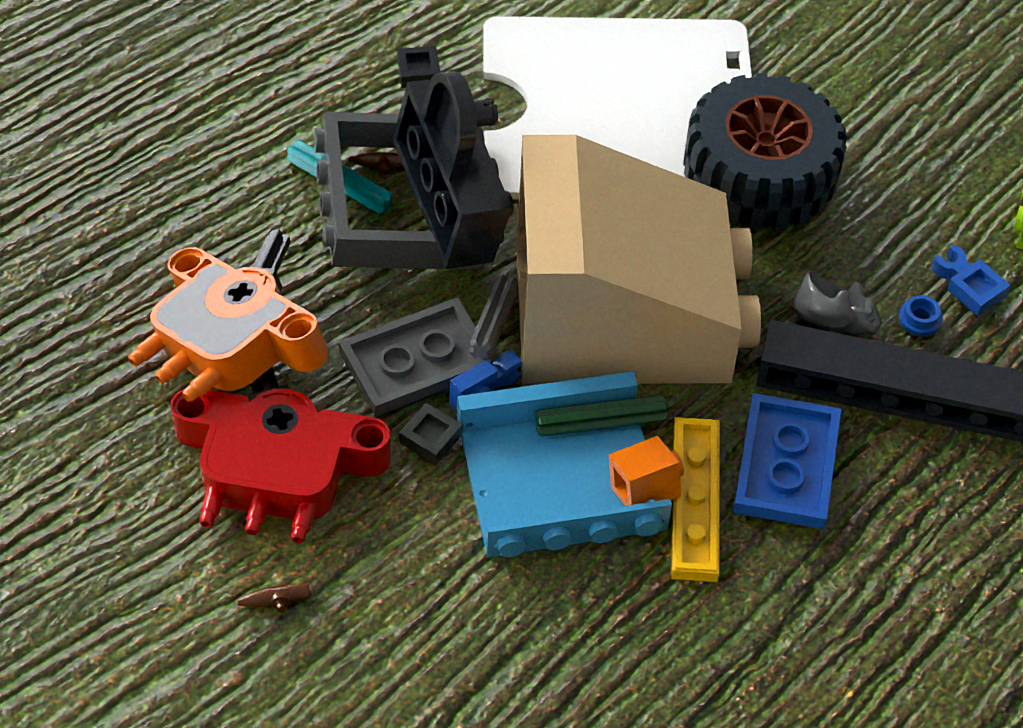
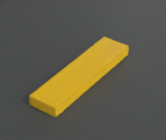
[671,417,720,582]

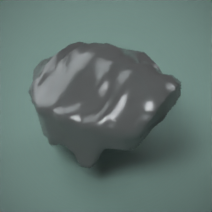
[792,270,880,336]

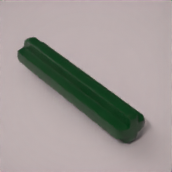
[535,396,668,437]

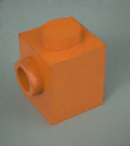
[608,436,684,506]

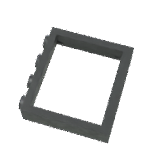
[314,111,484,270]

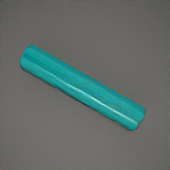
[287,140,393,214]

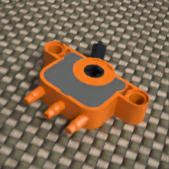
[128,229,329,402]

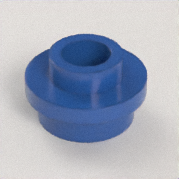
[899,295,943,336]

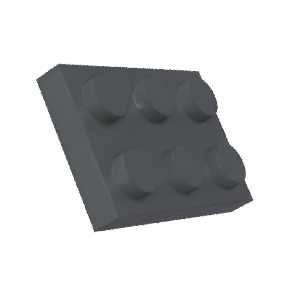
[338,297,496,417]

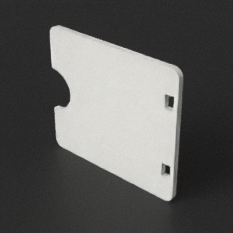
[483,17,752,199]

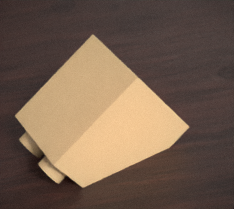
[516,135,761,384]

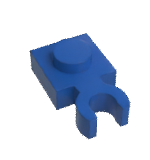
[931,244,1011,316]
[449,350,522,414]

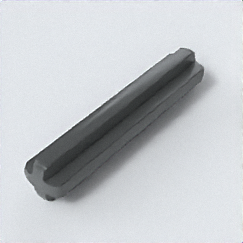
[469,275,519,360]

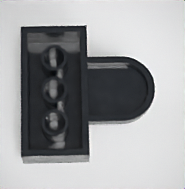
[392,71,514,269]

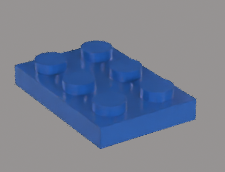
[733,393,841,529]

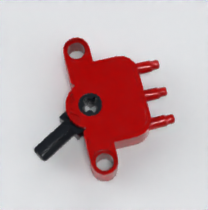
[171,367,391,543]

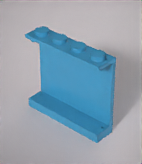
[457,371,672,557]

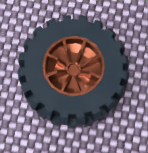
[683,73,847,230]

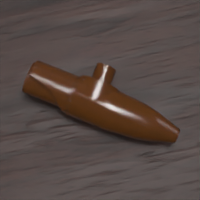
[348,152,404,174]
[237,582,311,612]

